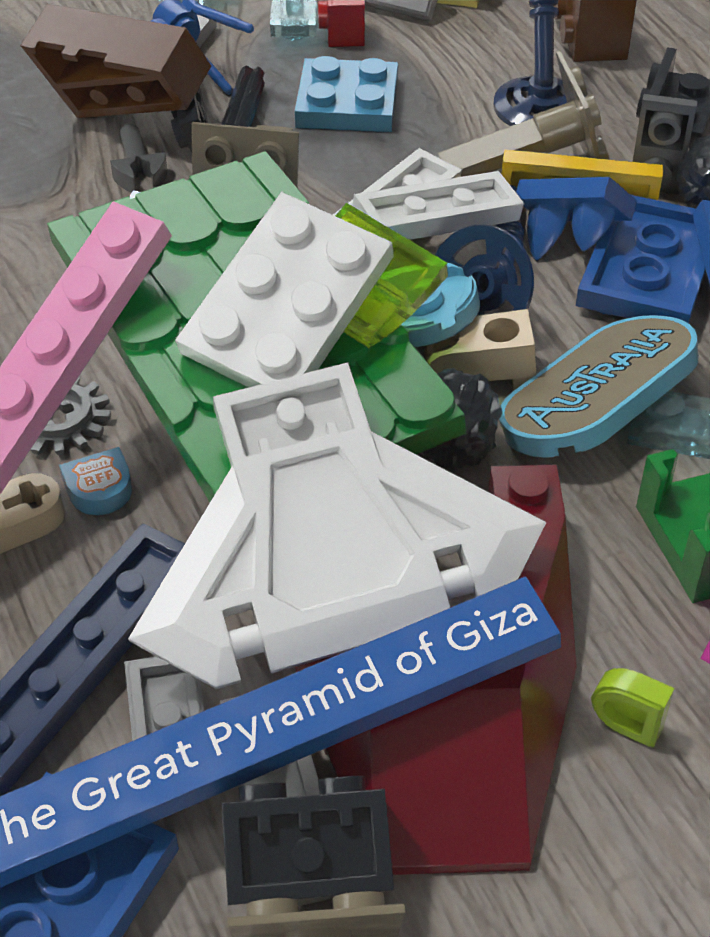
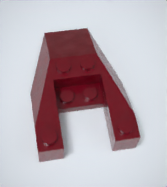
[295,465,577,875]

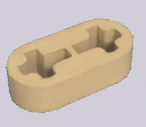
[0,473,65,554]

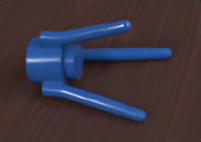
[151,0,254,95]

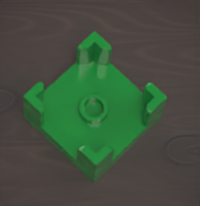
[636,449,710,603]

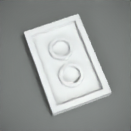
[175,192,394,387]

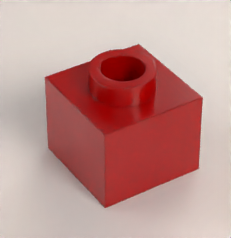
[318,0,365,47]

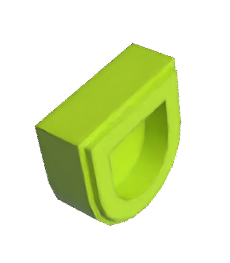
[591,668,675,748]

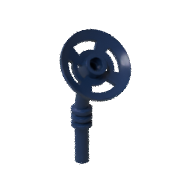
[493,0,585,126]
[432,185,534,316]

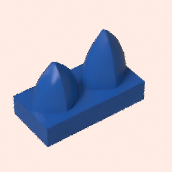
[516,177,637,261]

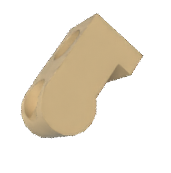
[423,309,536,390]

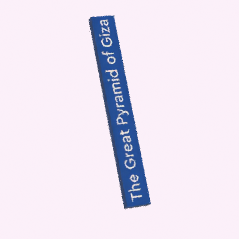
[0,576,561,888]

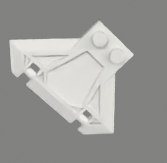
[128,363,546,689]

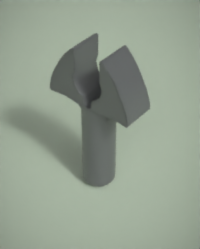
[110,124,168,193]

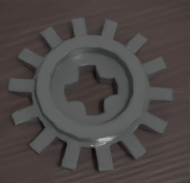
[31,376,111,455]

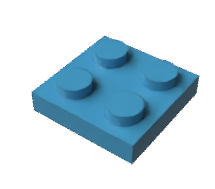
[295,56,398,132]

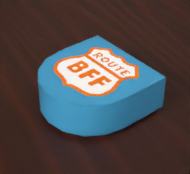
[59,447,132,515]

